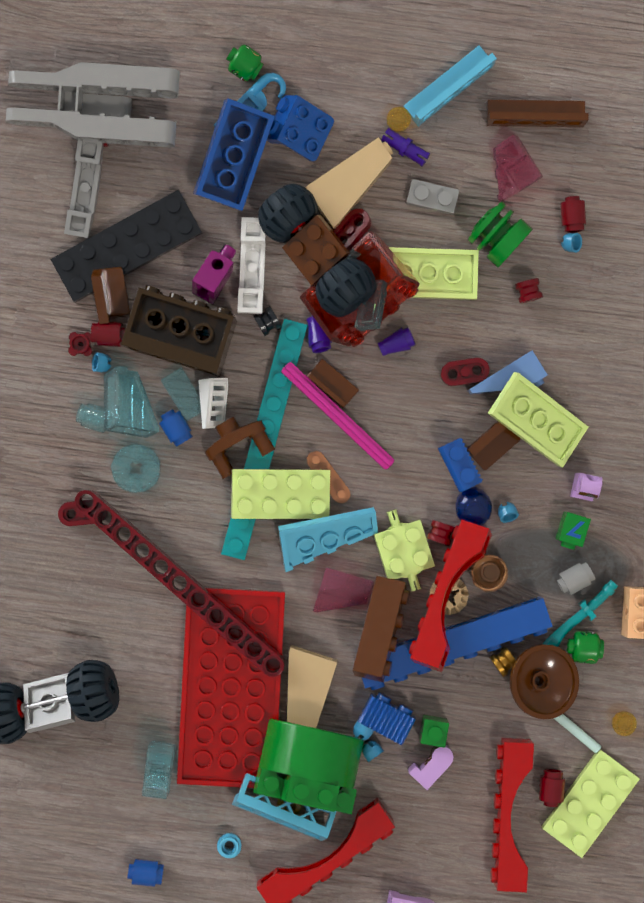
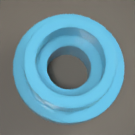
[217,833,242,858]

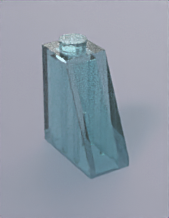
[104,366,159,438]

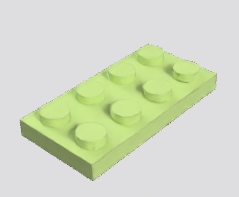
[379,247,479,300]
[488,372,588,468]
[231,469,330,519]
[541,749,640,858]

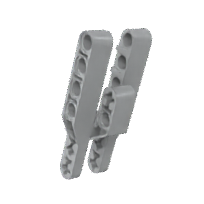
[6,62,180,147]

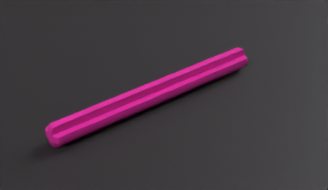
[281,362,394,470]

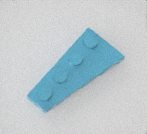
[278,507,378,572]

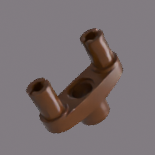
[205,417,275,479]

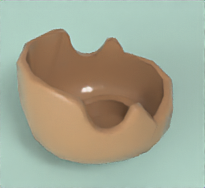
[471,555,508,592]

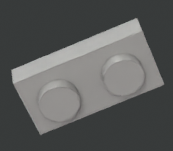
[406,179,459,215]

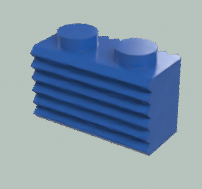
[438,438,483,492]
[358,692,416,745]

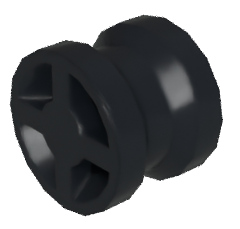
[253,306,282,336]

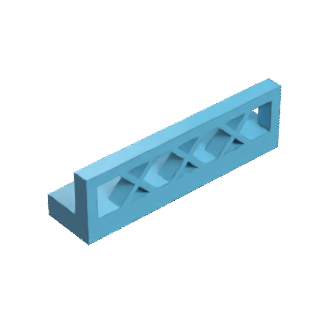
[403,45,497,127]
[232,773,337,841]

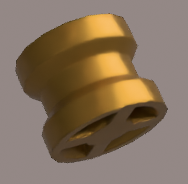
[489,646,516,677]

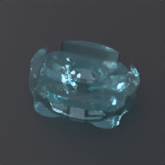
[111,444,161,493]

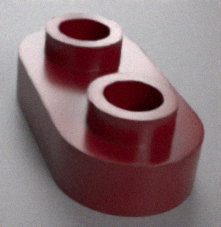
[333,209,371,251]
[440,358,490,386]
[58,499,108,526]

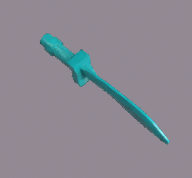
[543,580,618,647]

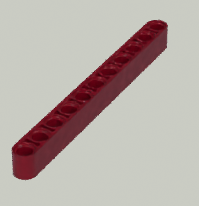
[74,490,285,677]

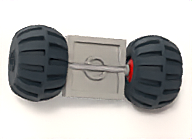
[0,660,120,744]

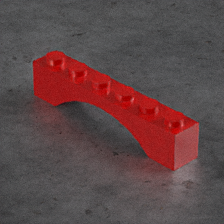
[409,519,492,672]
[491,738,534,893]
[256,797,395,903]

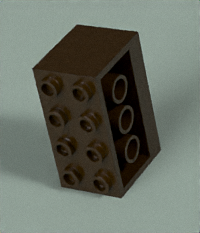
[121,285,237,377]

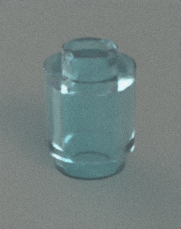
[76,403,114,433]

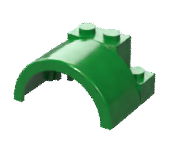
[253,719,364,815]

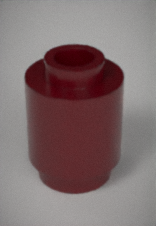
[560,196,586,233]
[91,321,126,347]
[539,769,565,807]

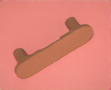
[307,451,350,503]

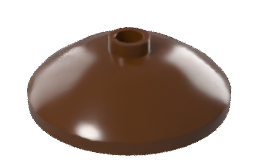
[510,644,579,719]

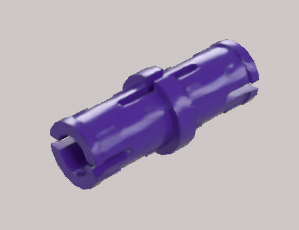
[381,128,430,167]

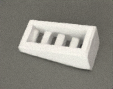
[198,378,228,429]

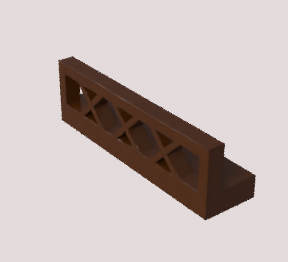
[487,100,589,127]

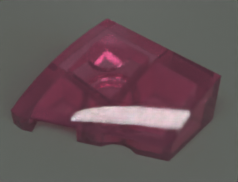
[493,135,543,202]
[313,567,373,612]

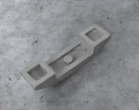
[64,137,103,238]

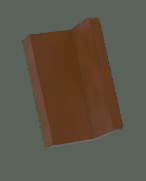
[91,267,130,324]
[306,359,359,409]
[467,421,520,470]

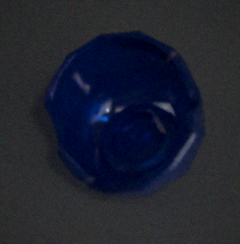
[455,487,492,526]

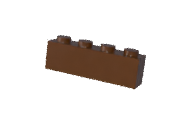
[353,576,410,683]

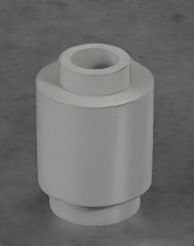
[557,562,595,595]

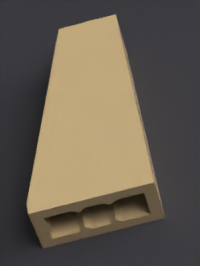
[306,137,393,231]
[287,645,337,728]

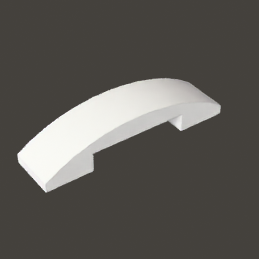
[237,217,266,314]

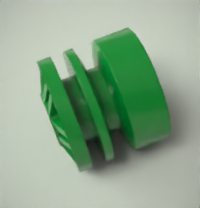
[467,201,533,268]

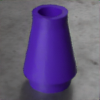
[307,315,332,353]
[378,327,416,356]

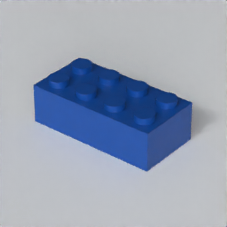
[193,98,275,211]

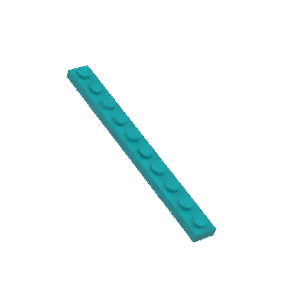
[221,319,308,560]

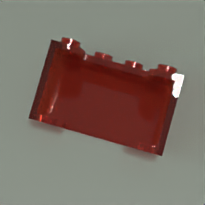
[299,231,420,347]

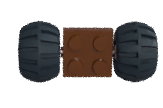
[258,184,376,317]

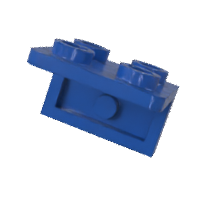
[267,95,334,161]

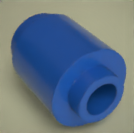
[159,409,193,447]
[127,859,164,887]

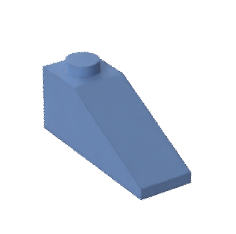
[467,350,548,395]

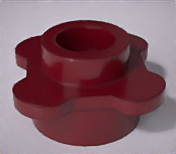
[68,332,93,356]

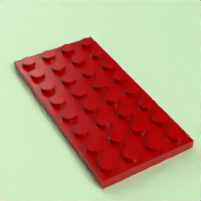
[177,588,285,788]

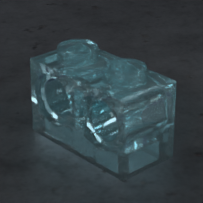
[142,741,176,799]

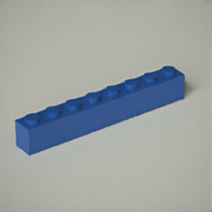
[355,596,553,690]

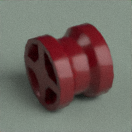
[515,278,543,304]
[427,520,455,546]

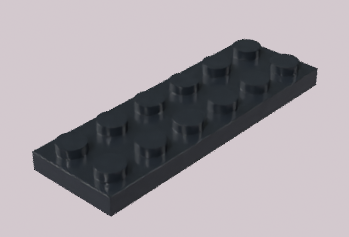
[50,189,203,303]

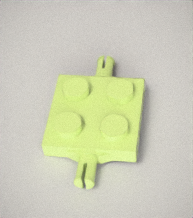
[373,509,435,592]

